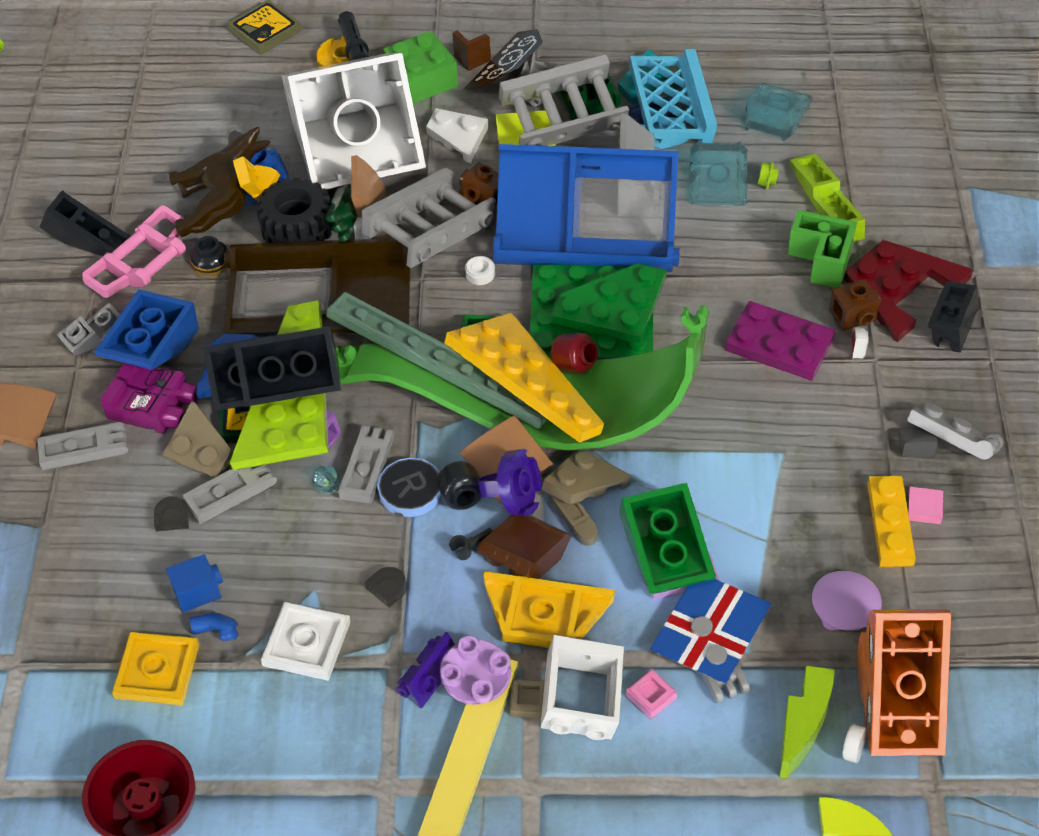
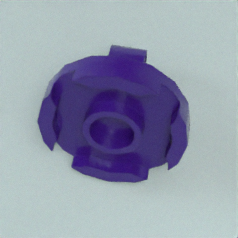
[477,449,542,516]

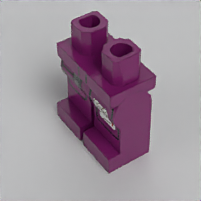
[100,363,200,434]

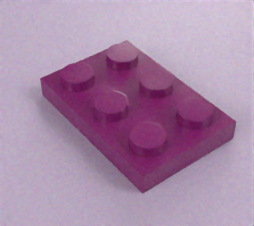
[725,301,836,381]

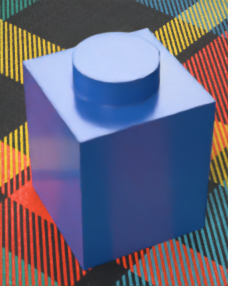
[166,554,223,613]

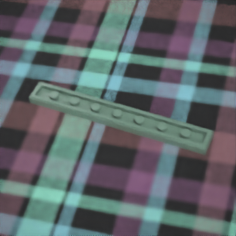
[327,292,547,429]

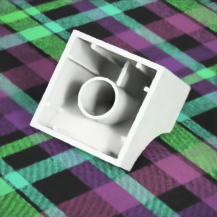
[281,53,426,189]

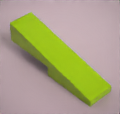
[790,153,865,242]

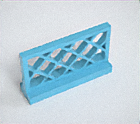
[629,49,718,146]

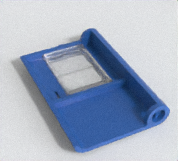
[493,144,680,272]

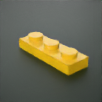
[867,476,916,567]

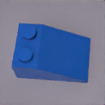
[95,289,199,370]

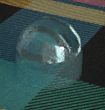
[312,465,340,494]

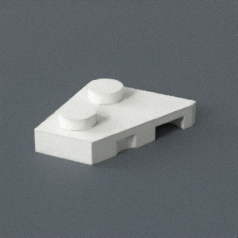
[426,108,488,163]

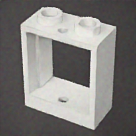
[540,635,624,740]

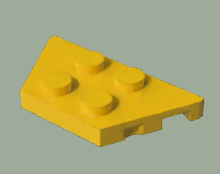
[483,571,615,648]

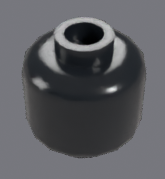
[437,461,481,510]

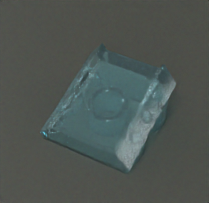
[741,83,812,142]
[689,140,748,206]

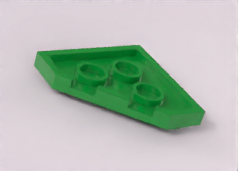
[551,263,666,344]

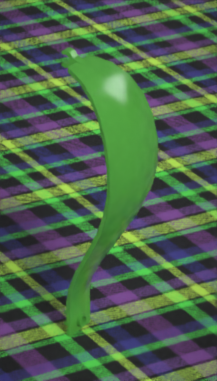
[336,305,709,450]

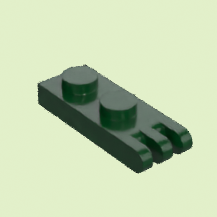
[325,184,358,242]

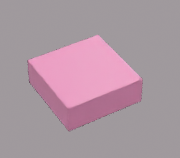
[907,487,943,524]
[626,669,677,719]

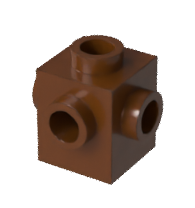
[459,162,499,206]
[829,279,881,331]

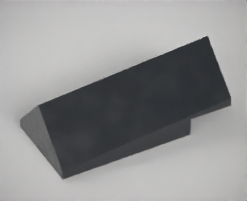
[202,326,342,411]

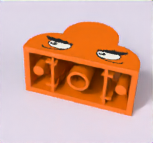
[857,609,951,756]

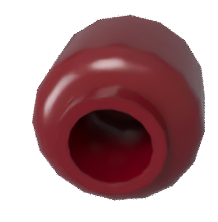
[550,333,598,374]

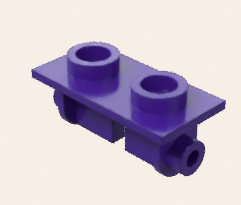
[396,632,455,708]

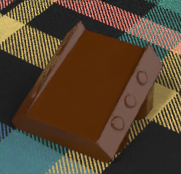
[476,515,572,579]

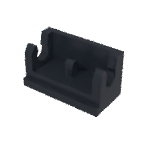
[928,281,978,353]

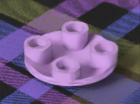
[812,571,882,631]
[440,636,511,705]

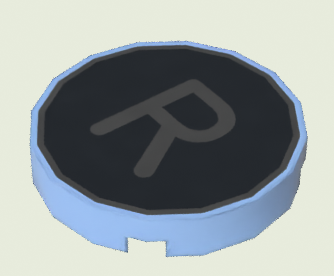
[377,457,441,517]

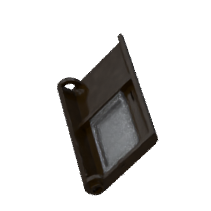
[223,238,411,337]

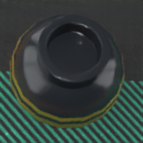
[190,236,229,276]

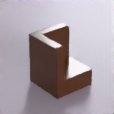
[452,30,491,71]

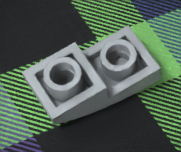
[57,303,120,356]

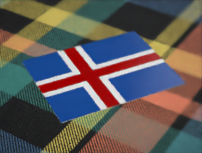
[649,579,772,684]

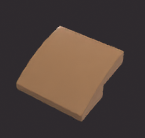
[351,155,387,236]
[0,383,57,449]
[460,415,555,504]

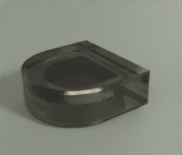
[154,496,189,532]
[365,567,407,608]

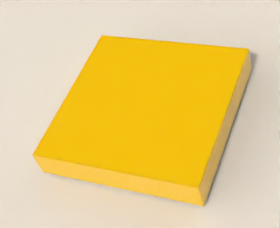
[112,632,200,705]

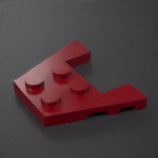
[844,239,973,343]

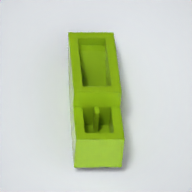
[779,666,835,779]

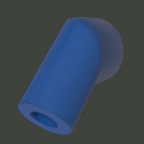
[190,613,239,641]

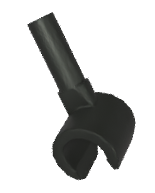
[449,528,492,560]

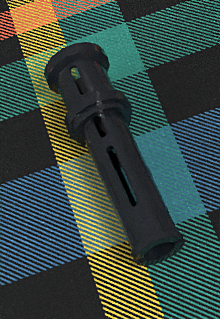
[338,11,371,61]

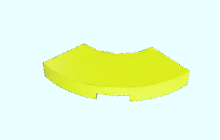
[818,797,893,836]

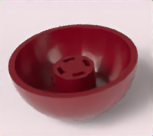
[82,740,196,836]

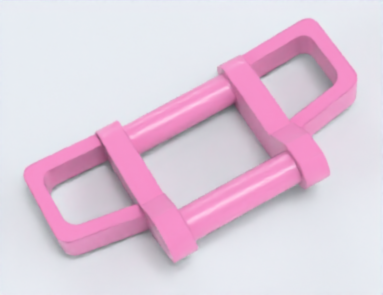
[82,205,186,298]

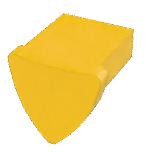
[233,156,280,200]

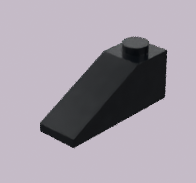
[39,191,131,261]

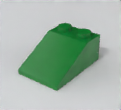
[619,482,716,596]

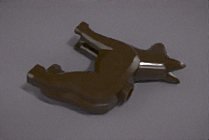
[169,127,271,237]

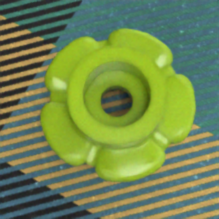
[757,161,779,189]

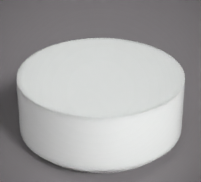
[465,256,495,285]
[842,724,867,764]

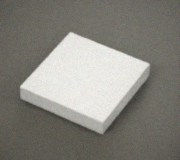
[261,602,351,681]

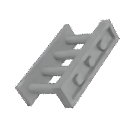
[499,54,629,146]
[360,167,496,268]

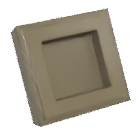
[510,679,545,718]

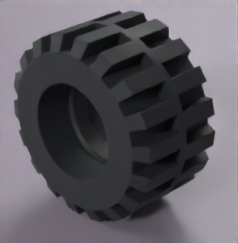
[256,178,333,243]

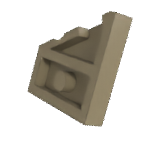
[162,402,234,479]
[542,449,632,505]

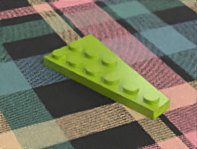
[230,300,329,470]

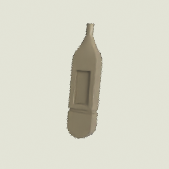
[544,475,598,546]

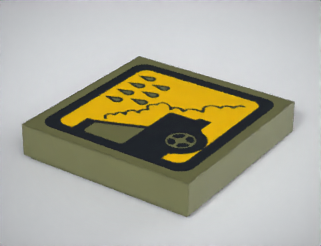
[227,0,302,55]

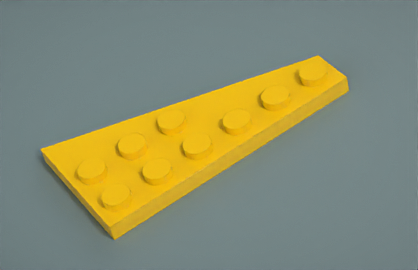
[444,313,604,443]

